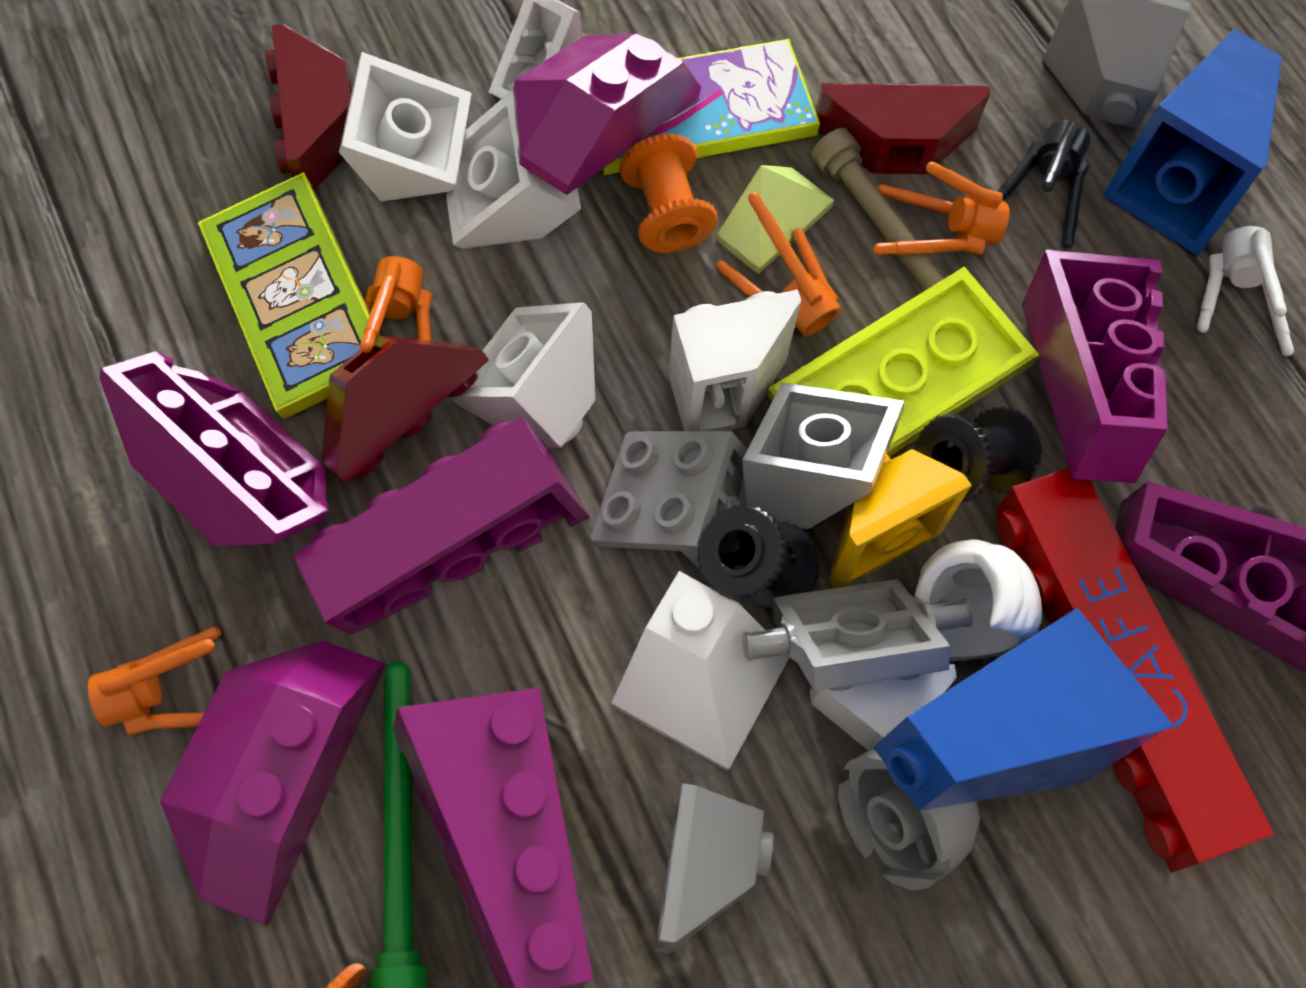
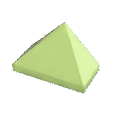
[716,165,834,275]

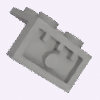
[591,431,748,571]

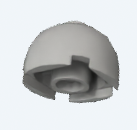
[838,748,980,891]

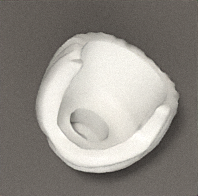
[914,539,1042,662]

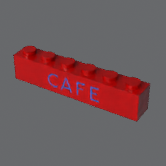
[995,468,1275,873]

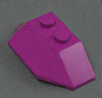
[513,34,702,195]
[99,352,328,547]
[160,641,385,926]

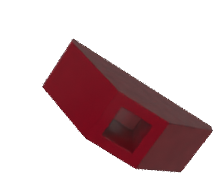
[265,24,352,190]
[816,82,990,174]
[321,335,489,483]

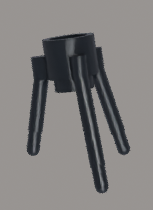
[997,120,1091,249]

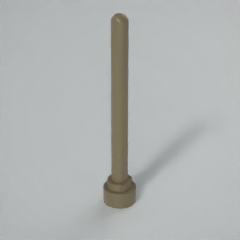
[811,128,945,291]

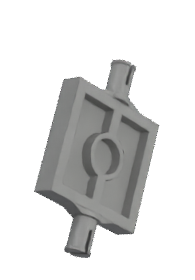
[742,579,973,692]

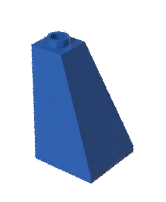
[1102,29,1282,256]
[873,608,1173,810]

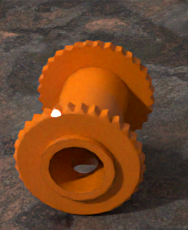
[619,134,718,253]

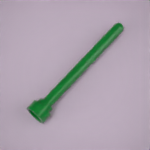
[368,661,428,988]

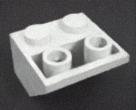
[669,290,801,431]

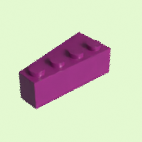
[1022,250,1168,483]
[293,416,590,635]
[1115,481,1306,673]
[392,688,593,988]

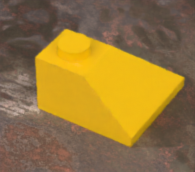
[829,449,971,588]

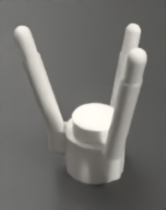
[1196,226,1294,356]

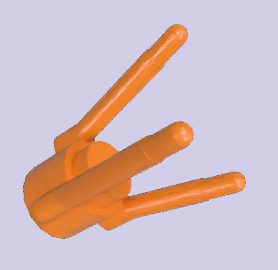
[873,162,1010,255]
[716,192,842,337]
[360,256,433,353]
[88,626,221,736]

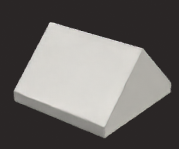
[339,52,472,202]

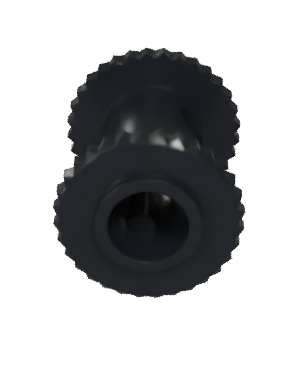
[914,406,1042,503]
[697,504,821,610]

